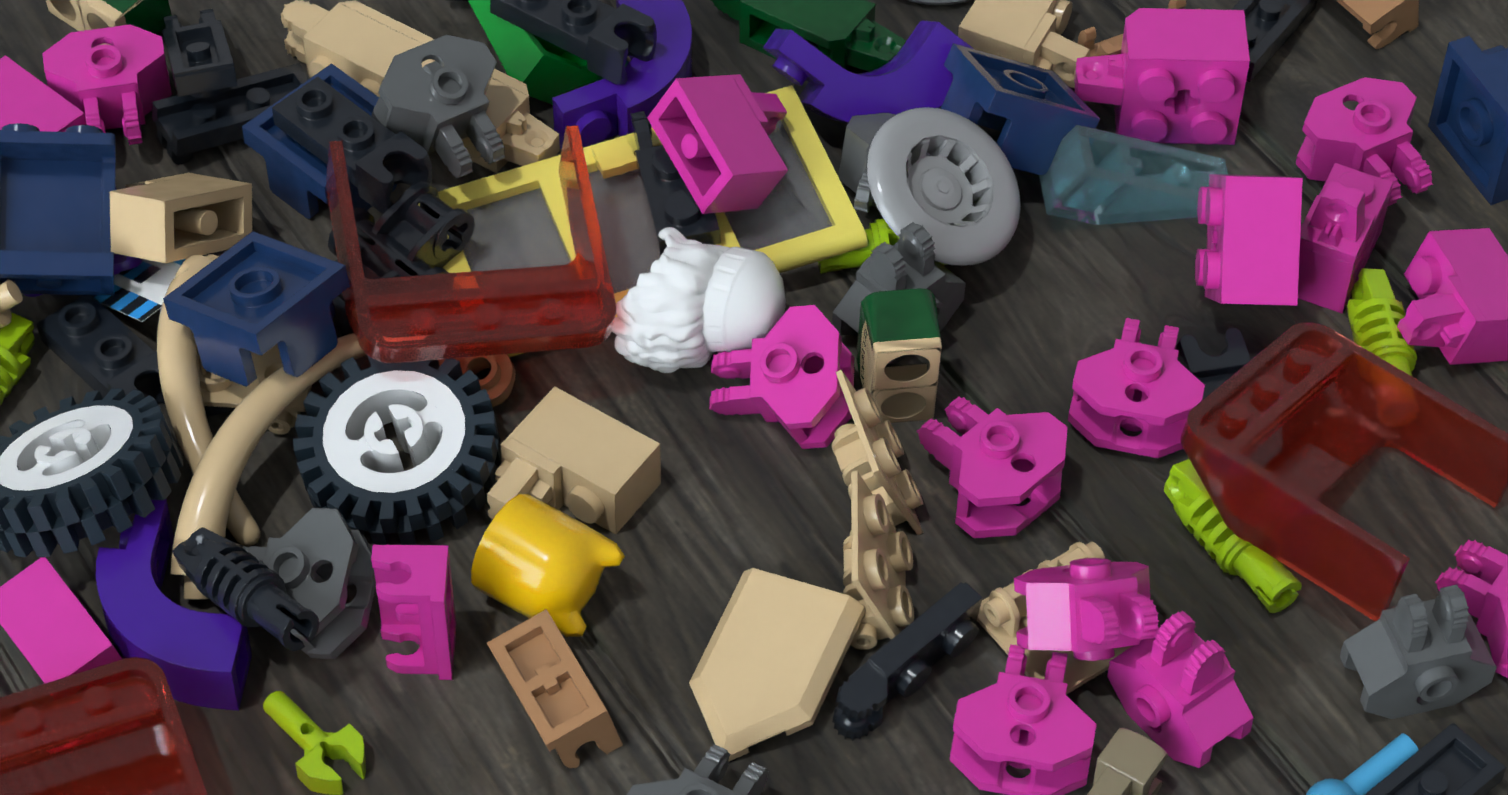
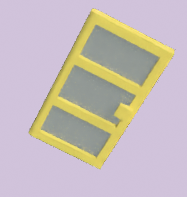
[418,85,868,357]

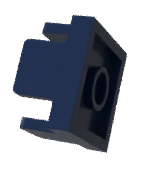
[1428,36,1508,205]
[941,43,1100,175]
[242,63,397,219]
[163,231,350,387]

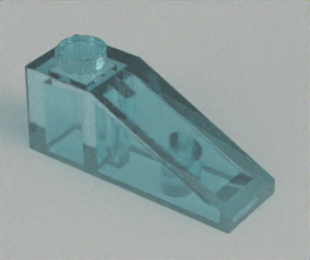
[1039,125,1228,225]

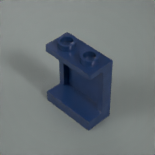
[0,123,116,295]

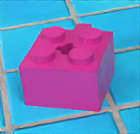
[1074,8,1250,145]
[1195,174,1303,306]

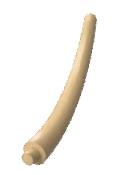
[157,254,260,547]
[171,332,372,599]

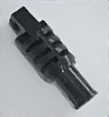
[172,527,319,651]

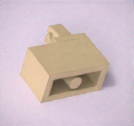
[958,0,1090,88]
[110,173,252,263]
[487,386,661,534]

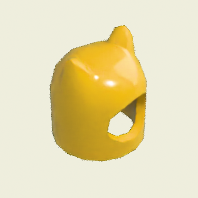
[471,494,625,637]

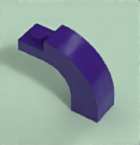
[552,0,692,153]
[763,21,974,123]
[96,499,252,711]

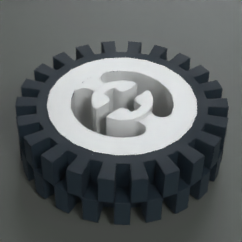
[293,346,502,545]
[0,389,183,557]

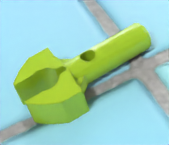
[263,691,366,795]

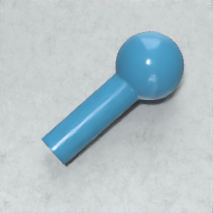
[1306,733,1419,795]

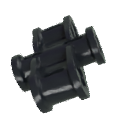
[328,181,475,339]

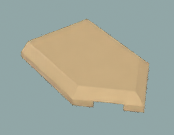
[689,568,866,762]

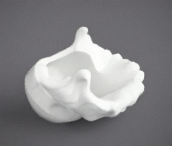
[610,227,786,373]

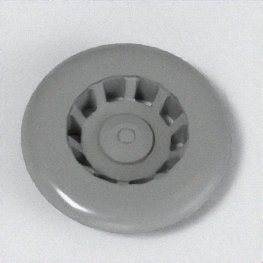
[867,107,1021,266]

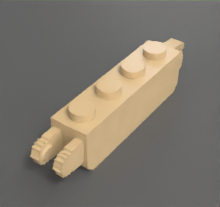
[281,0,560,173]

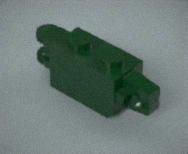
[710,0,906,72]

